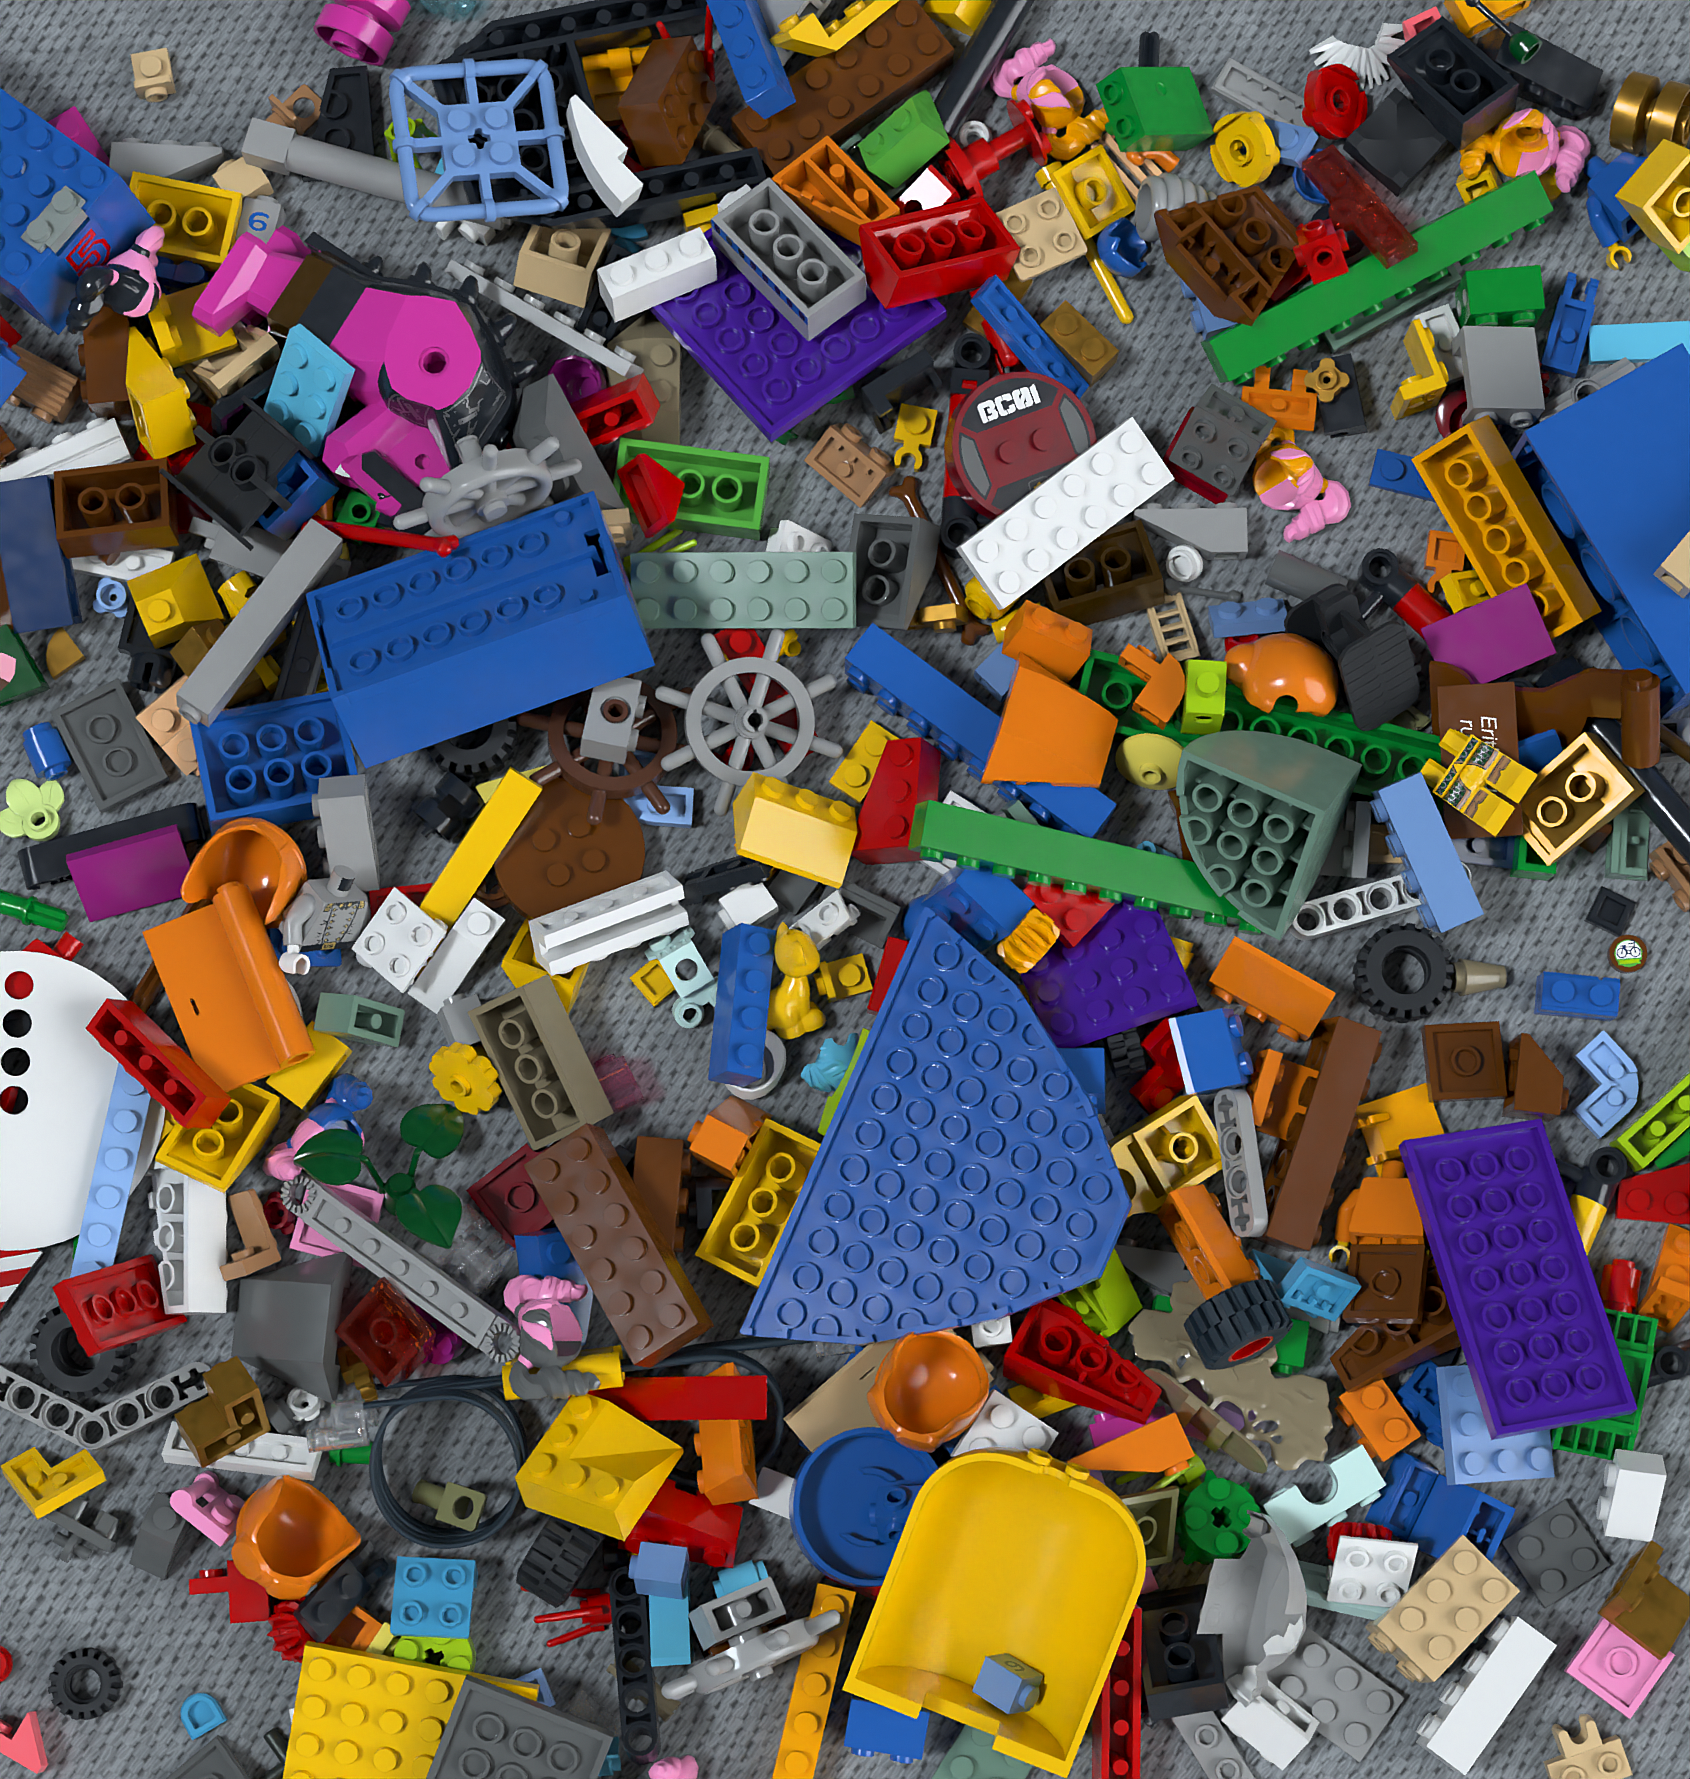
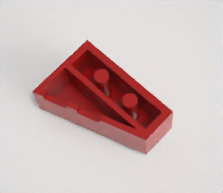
[851,737,941,865]
[618,1478,743,1568]

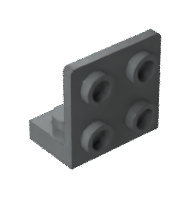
[1169,384,1277,496]

